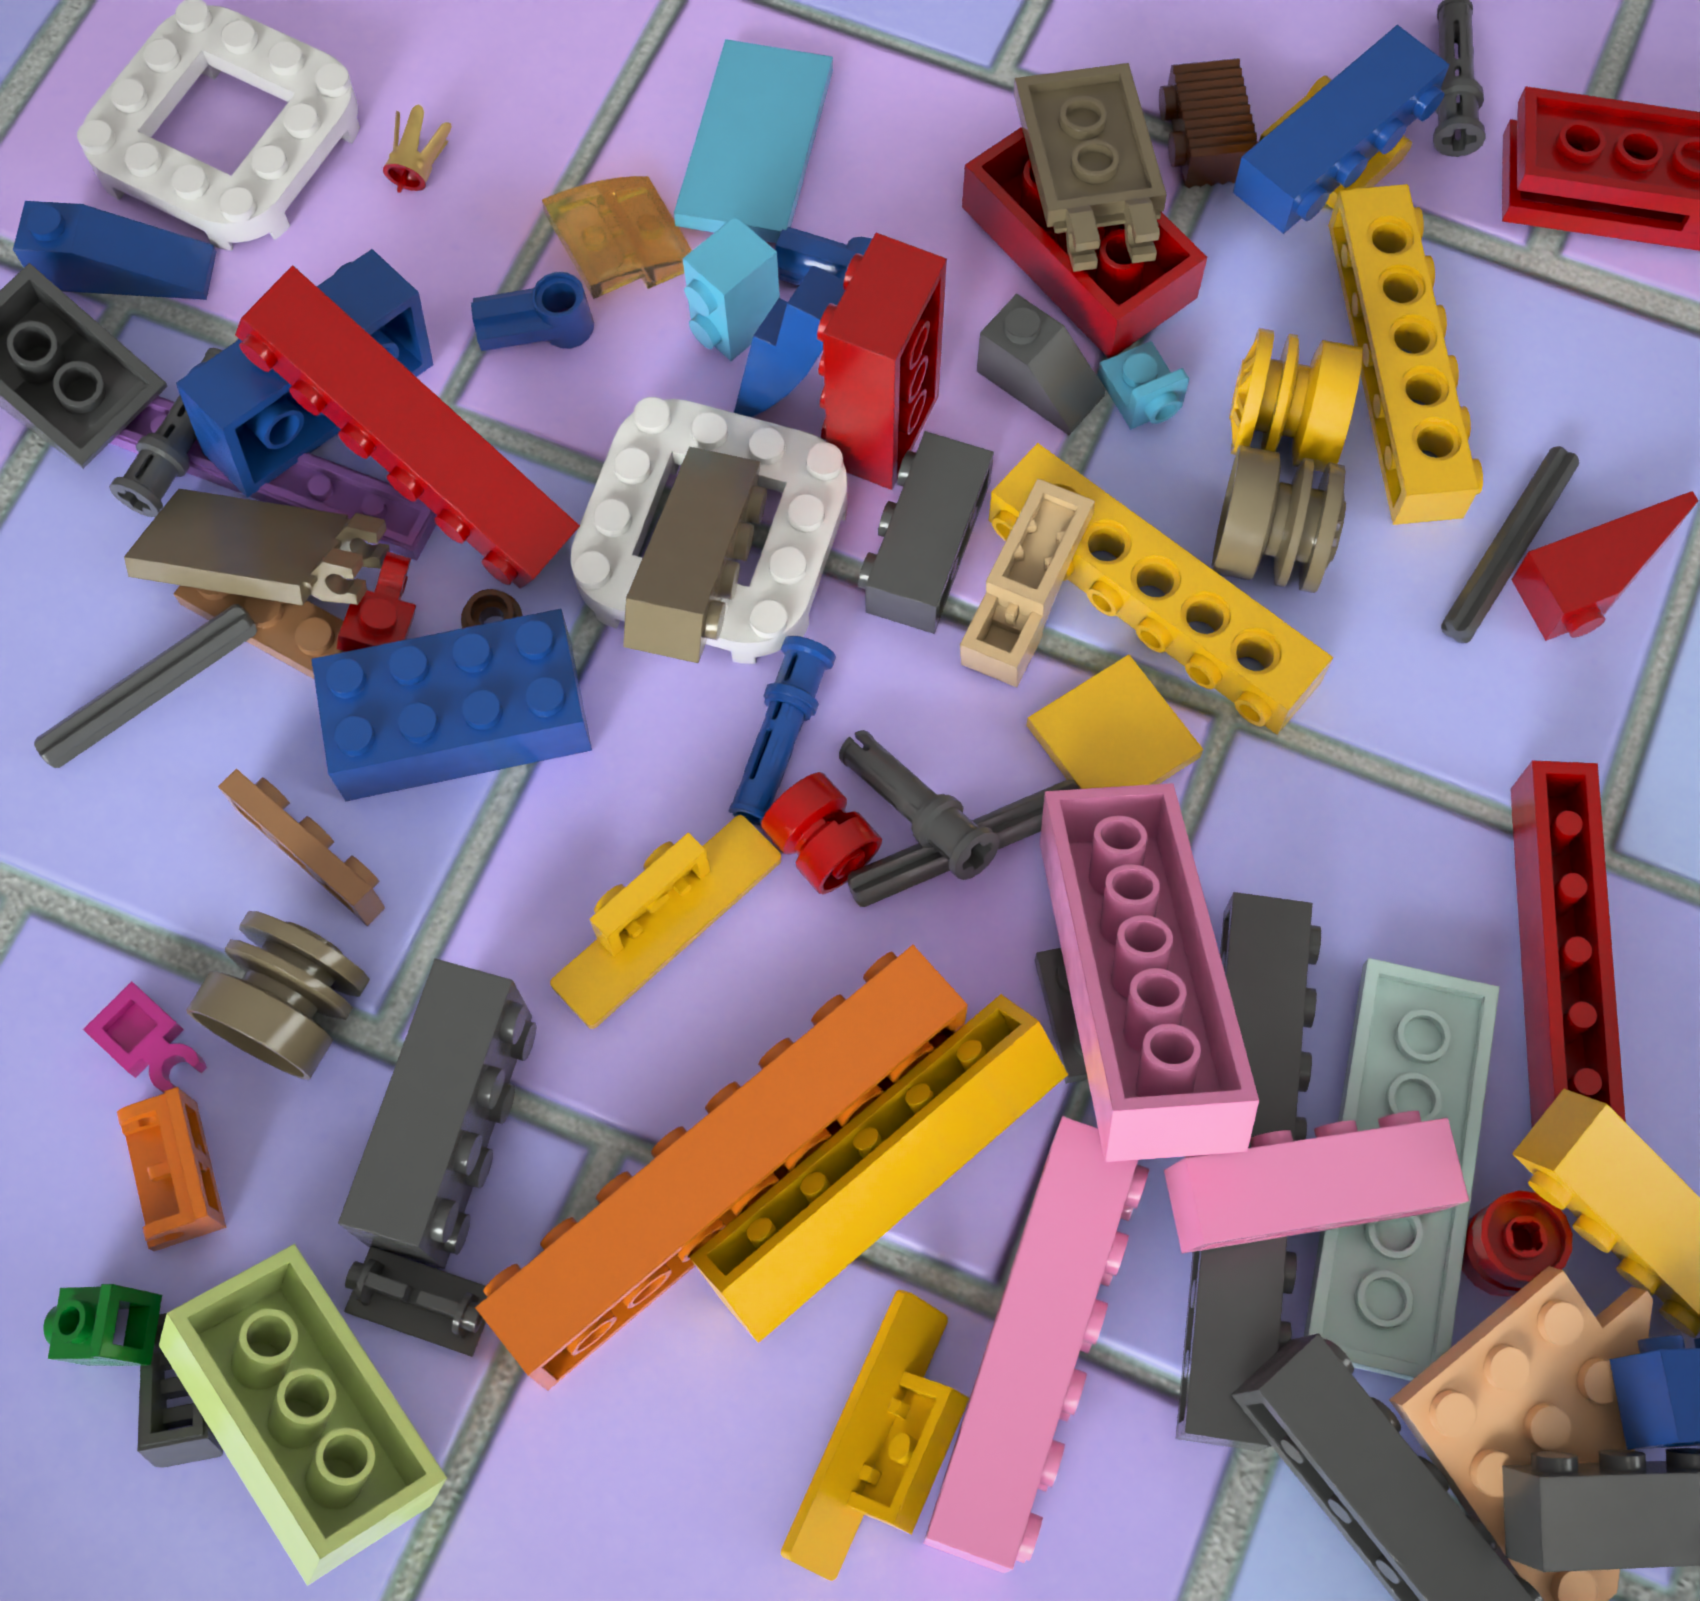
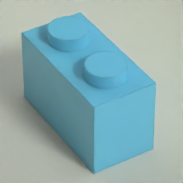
[683,216,780,361]

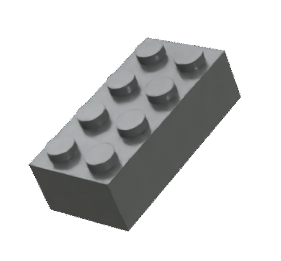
[338,958,537,1269]

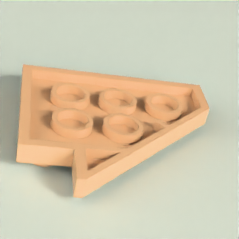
[1389,1266,1653,1601]

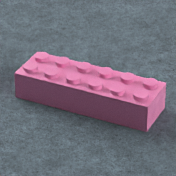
[1040,783,1259,1162]
[923,1116,1149,1574]

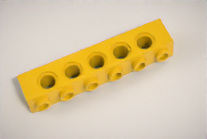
[1328,184,1483,525]
[988,442,1334,735]

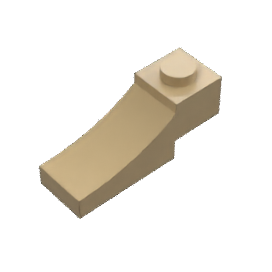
[960,479,1095,688]

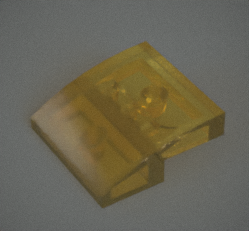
[542,176,692,299]

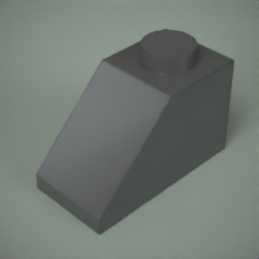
[977,293,1106,435]

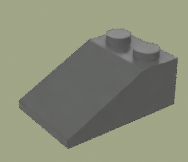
[0,263,168,469]

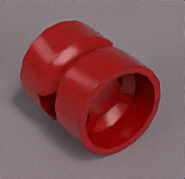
[761,772,882,895]
[1462,1190,1573,1297]

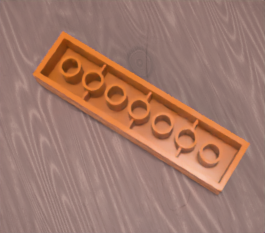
[475,945,968,1391]

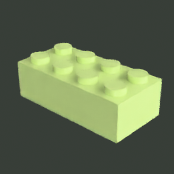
[159,1244,447,1586]

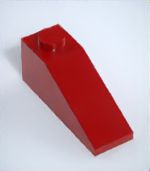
[1511,491,1699,641]

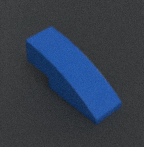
[734,265,845,417]

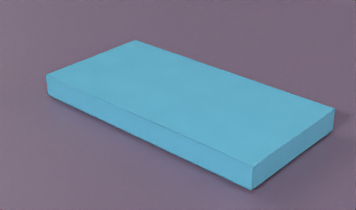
[674,39,833,243]

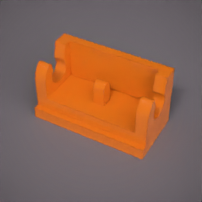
[117,1087,227,1252]

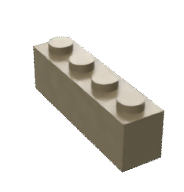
[623,446,767,664]

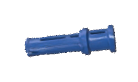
[728,636,836,826]

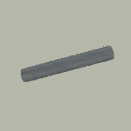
[1441,446,1579,643]
[34,604,258,768]
[848,779,1080,907]

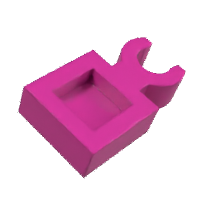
[82,981,207,1093]

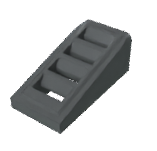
[137,1313,223,1468]

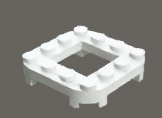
[77,0,360,251]
[571,397,848,664]

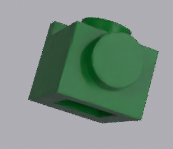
[43,1284,162,1366]

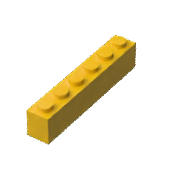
[689,994,1069,1343]

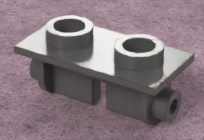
[344,1246,487,1357]

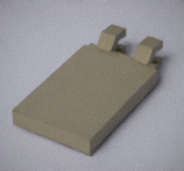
[1014,63,1167,272]
[124,488,390,605]

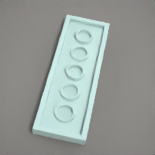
[1304,958,1500,1381]

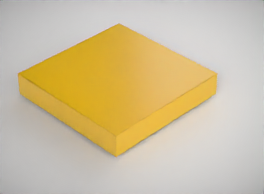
[1026,654,1204,789]

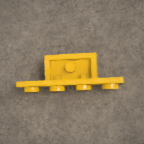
[550,815,782,1029]
[781,1289,970,1581]

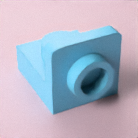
[1097,341,1189,430]

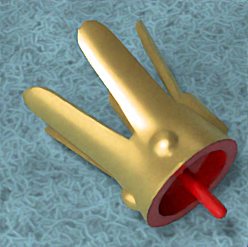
[383,104,452,193]

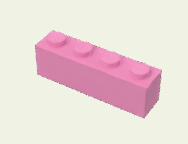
[1164,1111,1469,1254]

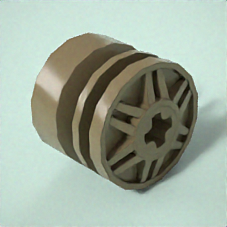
[1211,445,1346,593]
[186,911,370,1081]

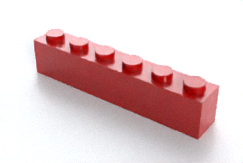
[235,265,580,589]
[1510,760,1626,1128]

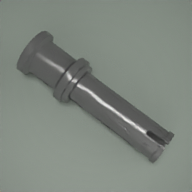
[1433,0,1486,157]
[109,348,223,517]
[839,730,1000,880]

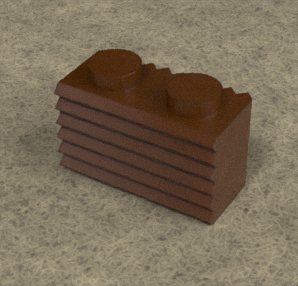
[1159,58,1258,189]

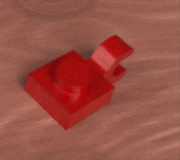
[336,551,416,652]

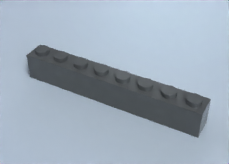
[1175,892,1321,1452]

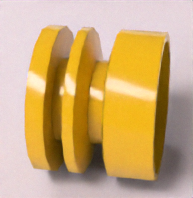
[1229,328,1363,472]

